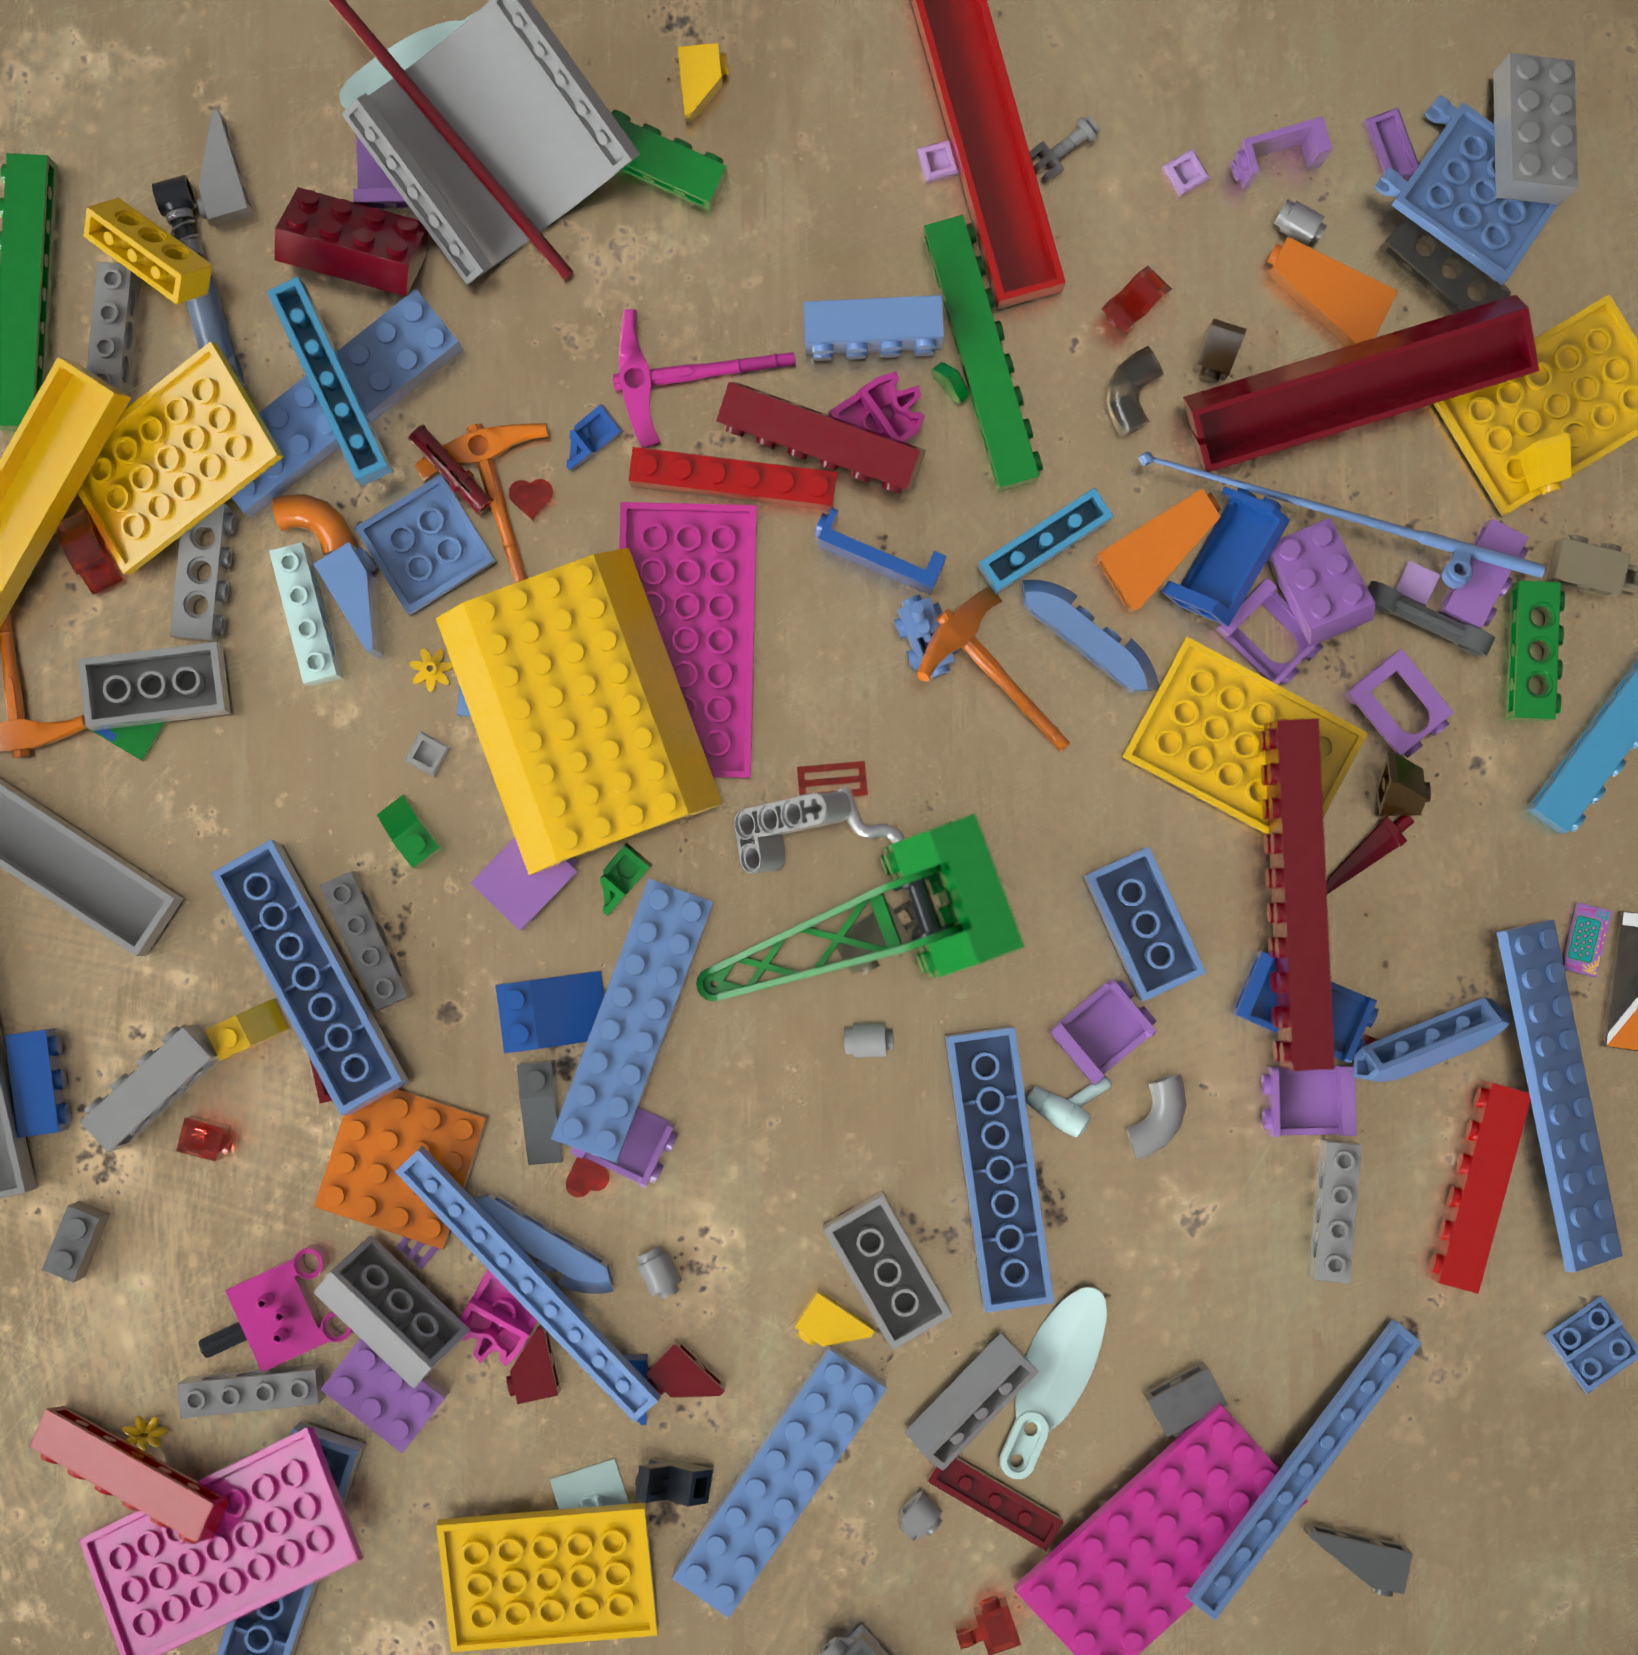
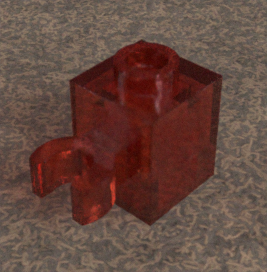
[176,1115,234,1162]
[955,1596,1021,1655]

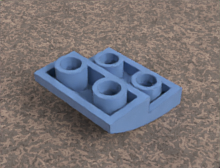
[1545,1295,1638,1395]

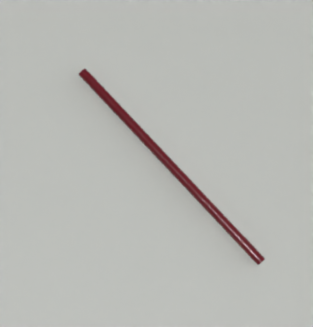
[328,0,574,280]

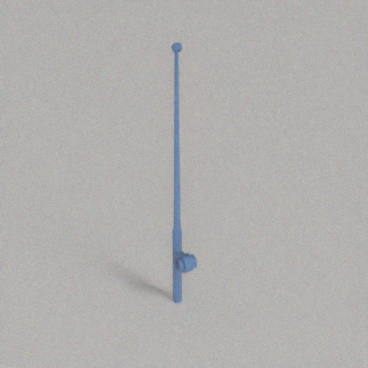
[1139,452,1545,589]

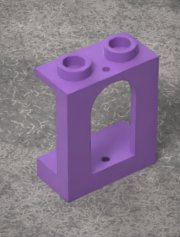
[1215,578,1323,685]
[1342,649,1454,758]

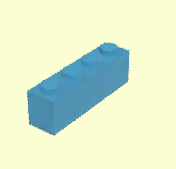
[977,488,1113,595]

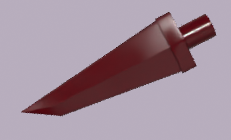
[1327,816,1415,894]

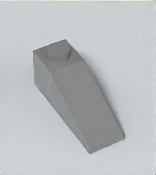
[197,110,254,227]

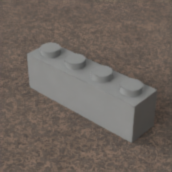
[905,1333,1039,1471]

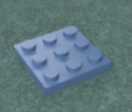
[354,474,496,616]

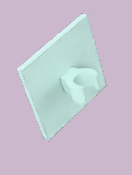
[550,1458,630,1509]

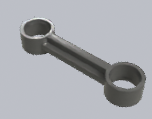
[1368,581,1495,658]

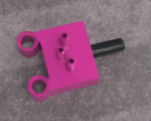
[198,1244,354,1372]

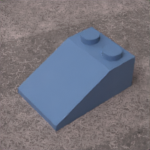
[313,542,384,658]

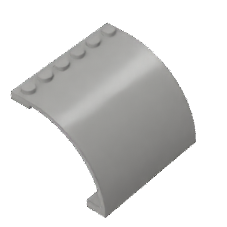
[341,0,640,285]

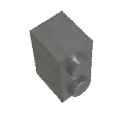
[42,1201,110,1283]
[1143,1362,1228,1438]

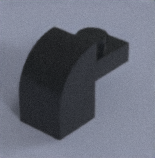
[634,1459,713,1507]

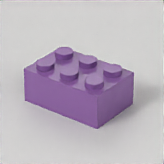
[1266,518,1375,646]
[320,1338,450,1453]

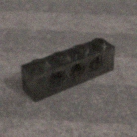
[1379,217,1511,314]

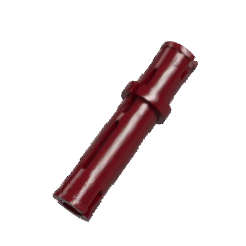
[408,424,493,514]

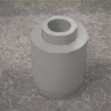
[1274,199,1327,246]
[844,1022,894,1058]
[636,1245,682,1299]

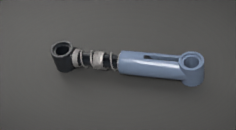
[152,175,245,387]

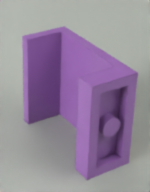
[1231,116,1333,189]
[353,135,411,210]

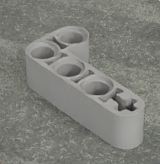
[734,791,851,874]

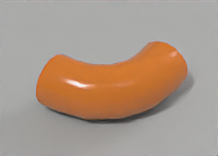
[272,494,356,555]

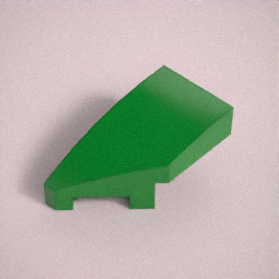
[600,843,652,916]

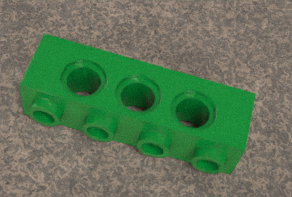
[1506,580,1565,721]

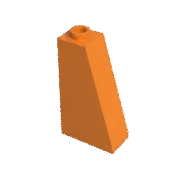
[1267,237,1398,347]
[1095,488,1221,615]

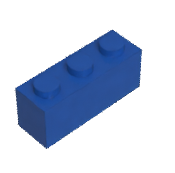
[5,1028,71,1138]

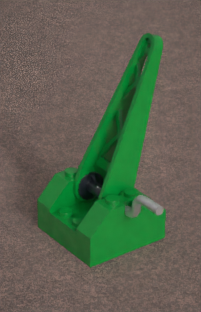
[696,786,1025,1002]

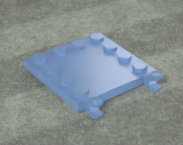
[1374,95,1558,285]

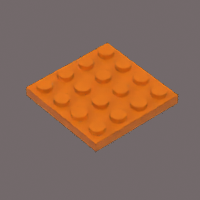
[314,1088,487,1250]

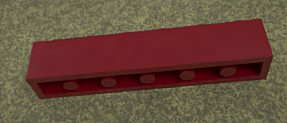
[716,382,926,494]

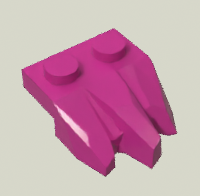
[828,371,925,442]
[460,1269,537,1366]

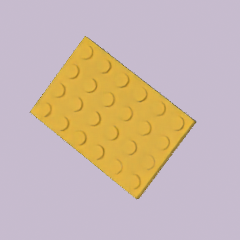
[1434,294,1638,517]
[77,341,284,575]
[1121,637,1368,834]
[436,1503,658,1652]

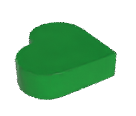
[931,362,969,404]

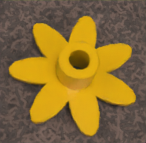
[409,648,453,692]
[122,1416,168,1451]

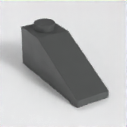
[517,1060,563,1165]
[1304,1524,1413,1597]

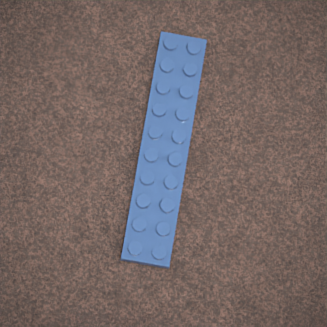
[1497,919,1623,1272]

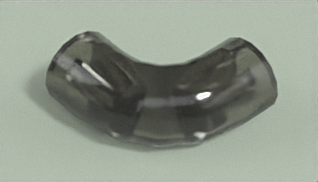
[1106,346,1164,438]

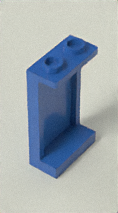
[1162,487,1290,627]
[815,508,947,595]
[1232,951,1379,1063]

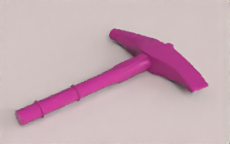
[613,309,796,448]

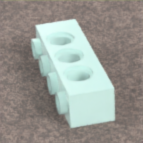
[269,542,343,687]

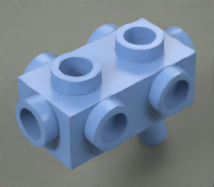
[893,595,958,678]

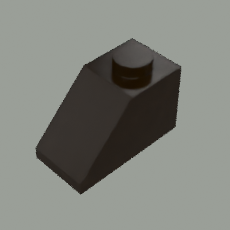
[1192,319,1247,383]
[1376,752,1431,816]

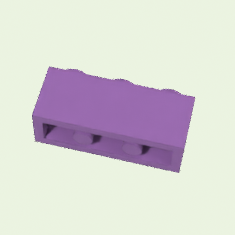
[1438,518,1529,629]

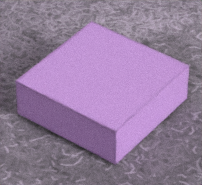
[917,140,959,184]
[1162,149,1210,197]
[1395,561,1440,606]

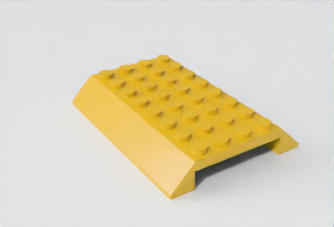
[436,548,723,875]

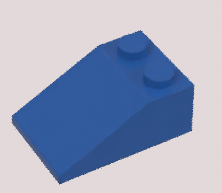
[495,971,605,1054]

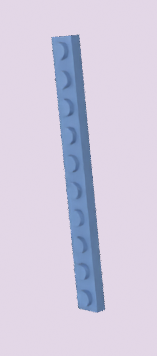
[395,1146,661,1422]
[1185,1320,1422,1621]

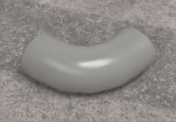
[1126,1074,1187,1160]

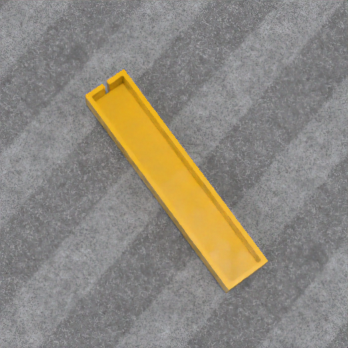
[0,357,131,627]

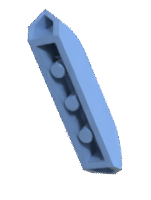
[1023,580,1159,693]
[1354,997,1510,1082]
[473,1193,614,1294]

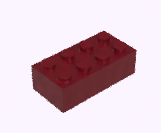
[274,187,428,297]

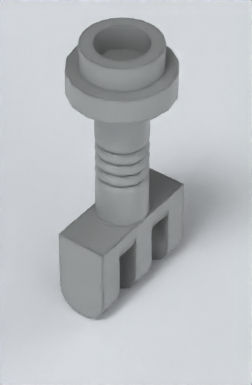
[1029,115,1101,184]

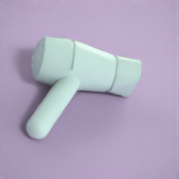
[1026,1076,1112,1138]

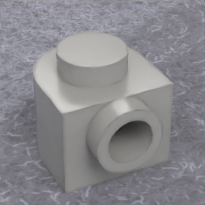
[897,1491,942,1541]

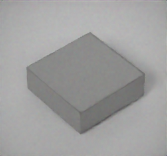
[404,731,451,777]

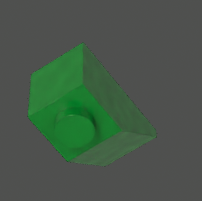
[376,794,445,869]

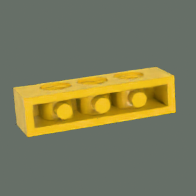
[83,197,213,305]

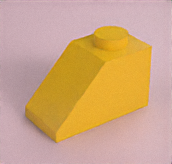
[678,43,728,124]
[1518,432,1572,495]
[205,998,290,1061]
[794,1288,875,1347]

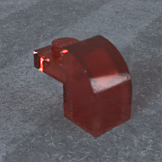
[1101,265,1172,334]
[57,509,123,595]

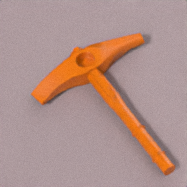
[415,423,549,584]
[917,586,1070,751]
[0,612,86,759]

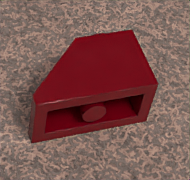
[506,1324,561,1405]
[646,1338,726,1398]

